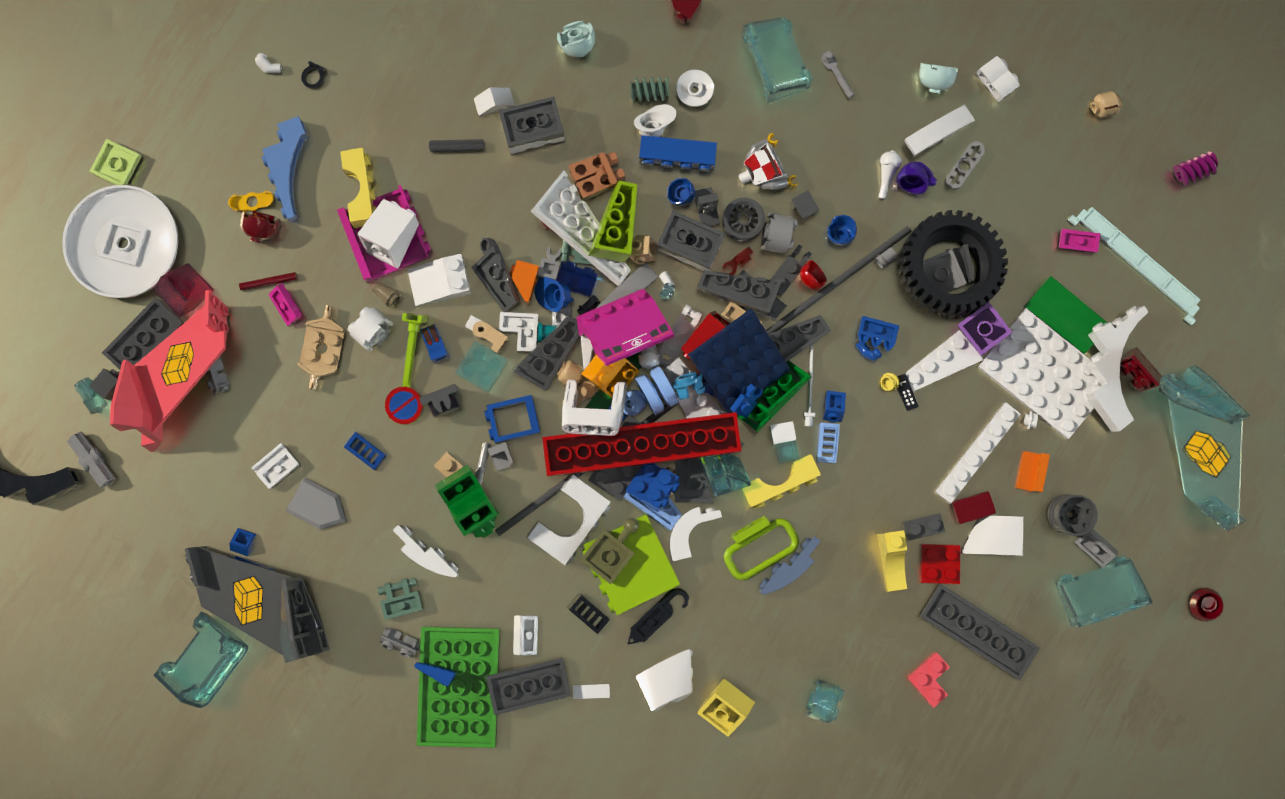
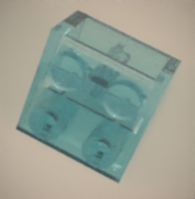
[700,454,751,497]

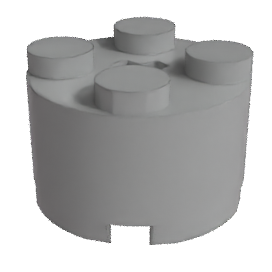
[761,212,797,254]

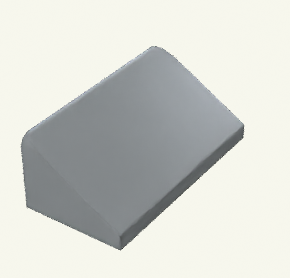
[1074,529,1118,569]

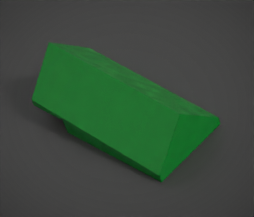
[737,360,811,436]

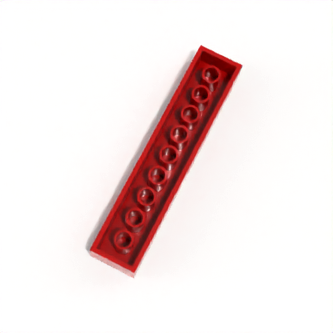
[542,412,742,477]

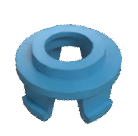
[671,372,705,400]

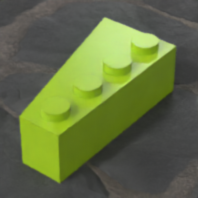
[588,181,637,263]

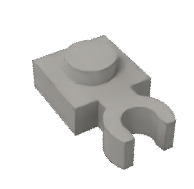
[537,247,561,281]

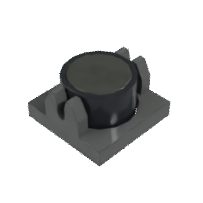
[419,384,462,418]

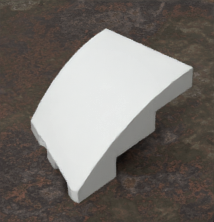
[961,516,1023,556]
[636,649,694,711]

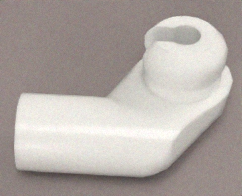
[255,53,282,73]

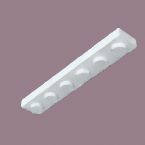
[935,402,1021,504]

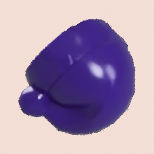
[897,161,937,195]

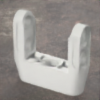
[562,379,627,436]

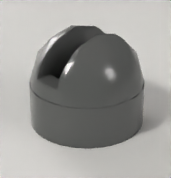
[480,238,496,253]

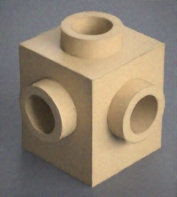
[629,235,657,264]

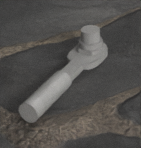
[821,51,855,99]

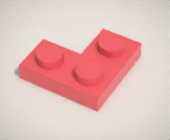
[907,652,950,708]

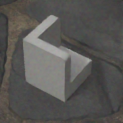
[488,442,515,471]

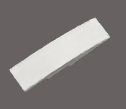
[904,105,975,156]

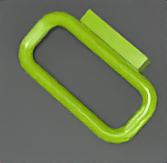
[724,515,799,581]

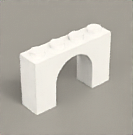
[526,474,610,565]

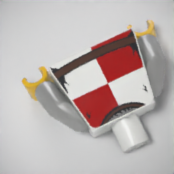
[739,133,798,190]

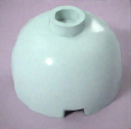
[557,21,596,57]
[919,63,958,93]

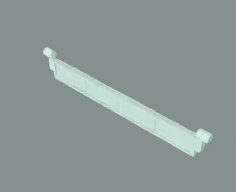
[1068,207,1201,325]

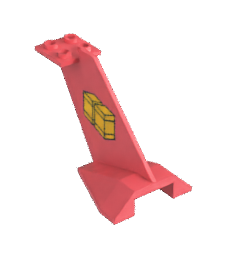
[110,290,229,452]

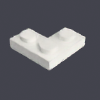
[499,312,539,352]

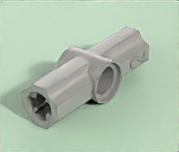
[67,432,115,488]

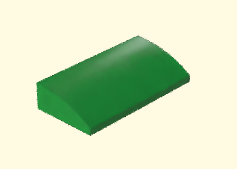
[1024,276,1108,354]

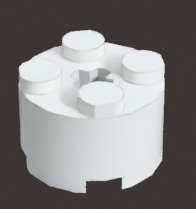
[347,307,393,351]

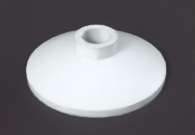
[676,70,714,107]

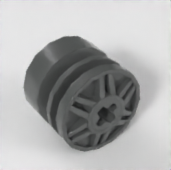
[1047,494,1098,536]

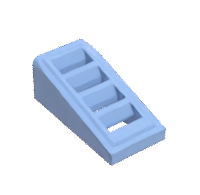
[817,423,840,463]

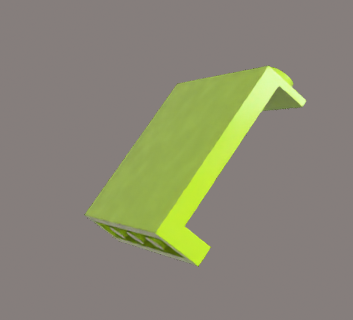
[582,514,680,615]

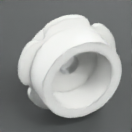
[1024,411,1038,429]

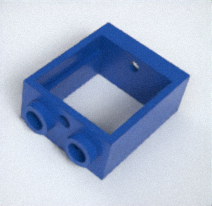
[484,395,541,444]

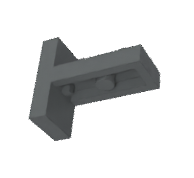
[694,187,720,227]

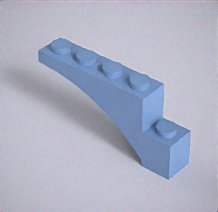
[261,116,309,223]

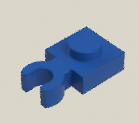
[730,383,763,418]

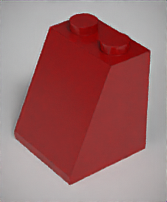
[681,311,730,361]

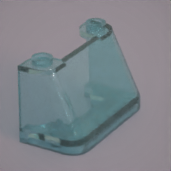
[741,17,813,103]
[1055,555,1153,627]
[153,612,248,708]

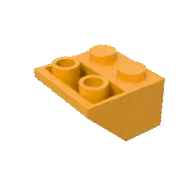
[581,355,640,399]

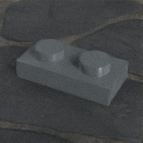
[902,513,945,541]

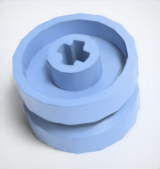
[635,366,679,416]

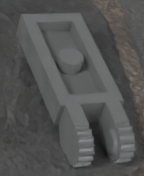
[770,244,812,297]

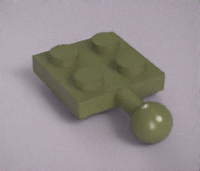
[580,518,639,584]

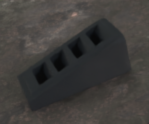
[567,593,610,634]

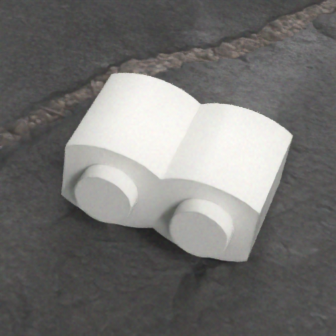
[976,56,1020,102]

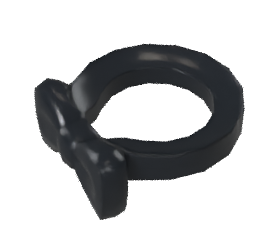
[301,61,327,89]

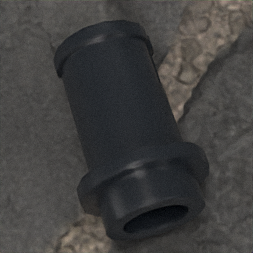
[577,295,601,315]

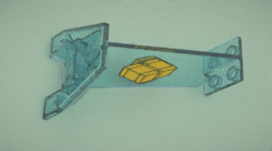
[1159,365,1250,531]

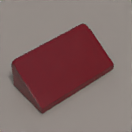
[952,491,996,524]

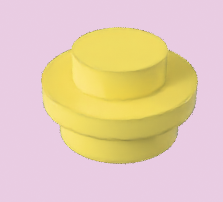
[880,372,899,391]

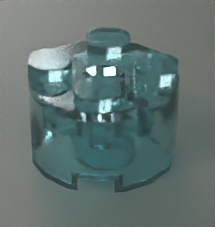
[805,679,844,724]

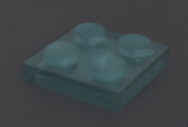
[455,341,508,393]

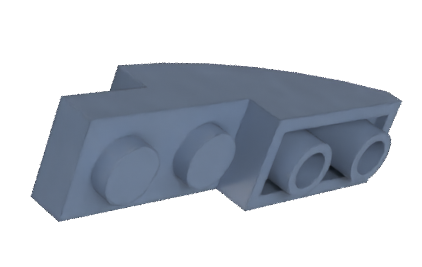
[759,536,820,595]

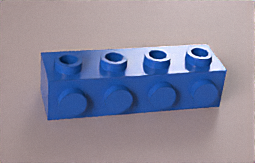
[639,135,717,171]

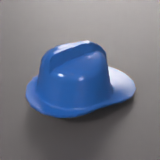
[534,277,574,312]

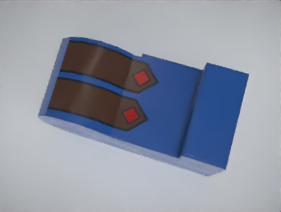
[420,324,450,363]

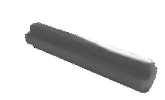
[429,139,485,152]

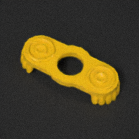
[228,190,274,211]

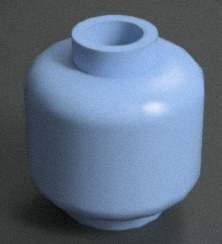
[624,390,647,416]

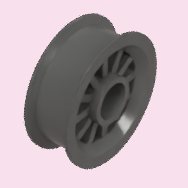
[722,198,765,242]

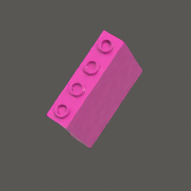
[337,185,431,283]

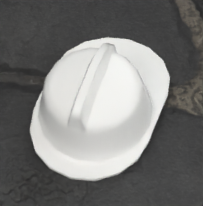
[634,104,676,137]

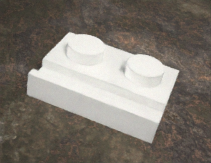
[251,443,300,489]

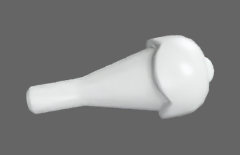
[878,150,902,199]
[639,345,661,370]

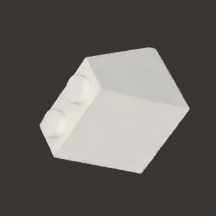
[358,199,419,269]

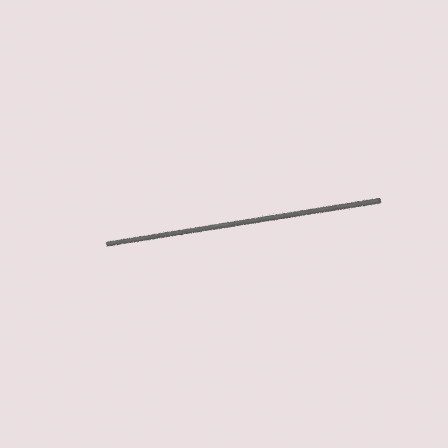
[495,226,911,536]

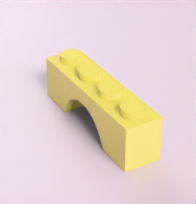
[340,147,377,228]
[740,454,821,509]

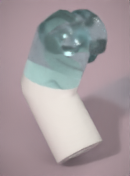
[659,271,675,300]

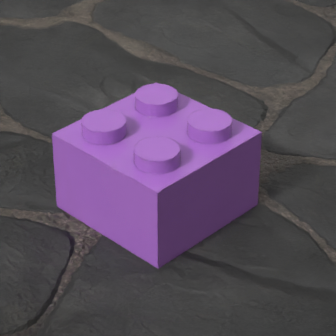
[958,302,1013,356]

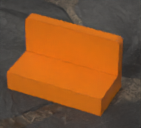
[1016,451,1050,493]

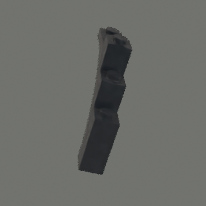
[0,467,81,506]

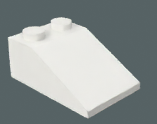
[408,254,471,307]

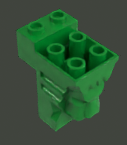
[435,464,499,538]

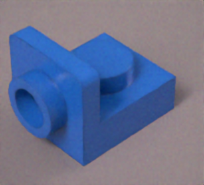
[823,391,846,422]

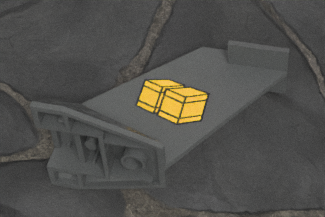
[185,546,330,663]

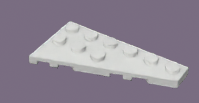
[531,171,631,286]

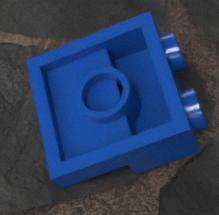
[625,464,680,512]

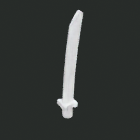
[803,345,815,426]

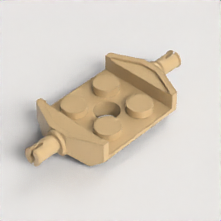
[297,305,345,390]

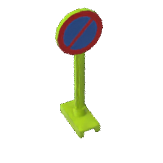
[385,313,428,424]

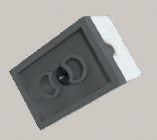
[499,96,565,154]
[657,210,726,271]

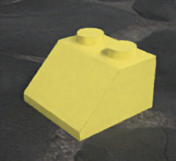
[697,679,755,737]

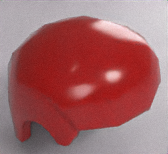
[800,260,827,290]

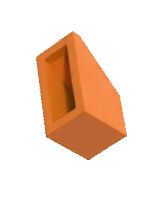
[510,260,539,305]

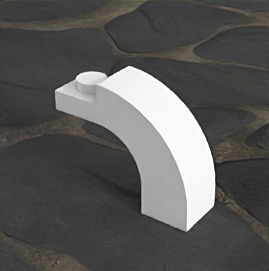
[670,507,722,562]

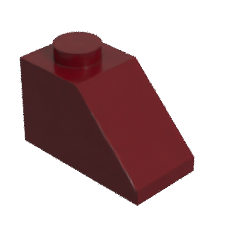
[670,0,702,25]

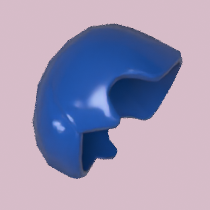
[667,178,695,206]
[827,215,857,246]

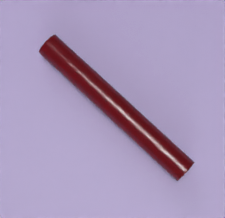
[239,272,297,291]

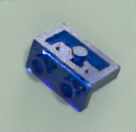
[556,261,598,298]

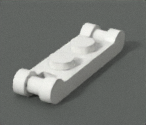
[658,304,703,368]

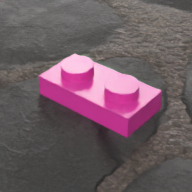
[1058,229,1101,252]
[268,283,302,326]

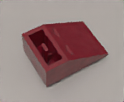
[1120,347,1162,393]

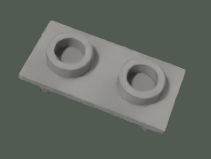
[207,356,229,395]
[380,628,420,658]

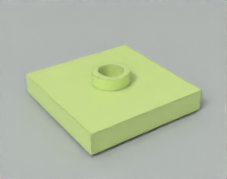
[89,139,142,185]

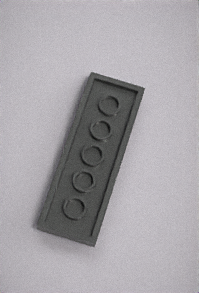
[919,584,1040,681]

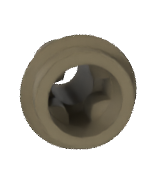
[372,282,401,308]

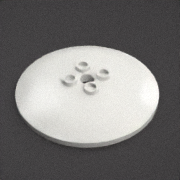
[62,185,178,299]

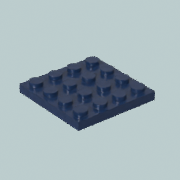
[688,309,791,413]

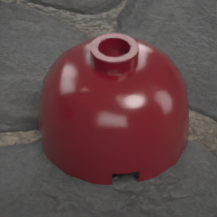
[240,210,280,243]

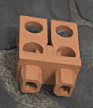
[569,152,626,202]

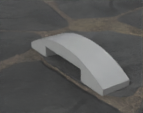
[595,263,659,309]

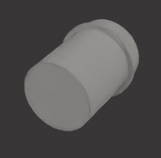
[875,247,898,269]

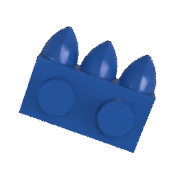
[857,316,899,351]

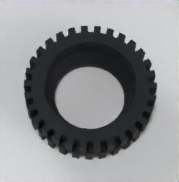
[898,210,1008,318]

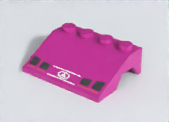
[576,288,674,366]

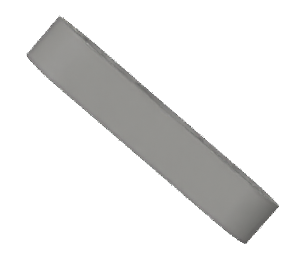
[945,142,985,190]

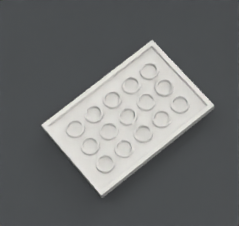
[977,308,1098,439]

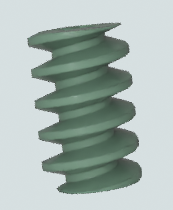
[631,77,669,102]

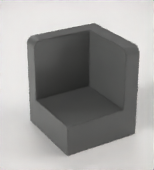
[790,190,820,219]

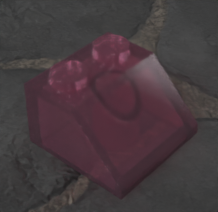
[153,263,214,318]

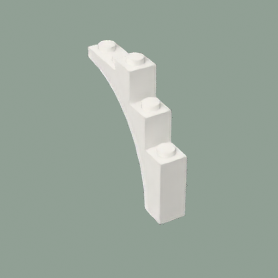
[1085,306,1148,432]

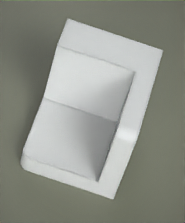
[769,421,796,446]

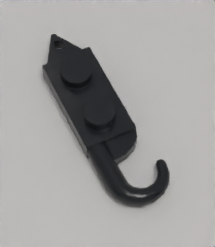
[627,588,689,645]

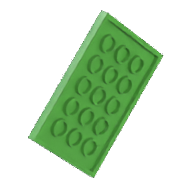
[416,627,500,748]

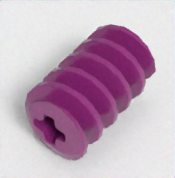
[1173,151,1218,186]

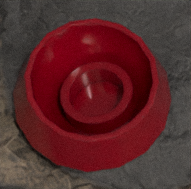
[1189,588,1224,622]

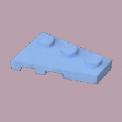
[623,493,682,531]

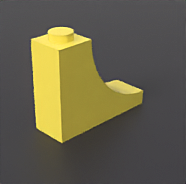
[878,530,907,592]

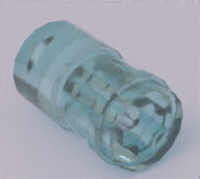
[74,377,108,414]

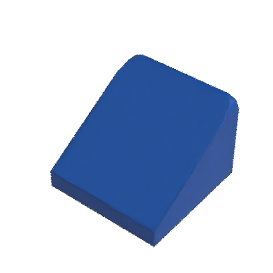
[229,528,256,556]

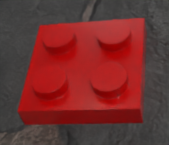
[920,544,960,584]

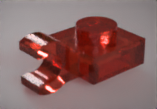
[722,246,753,275]

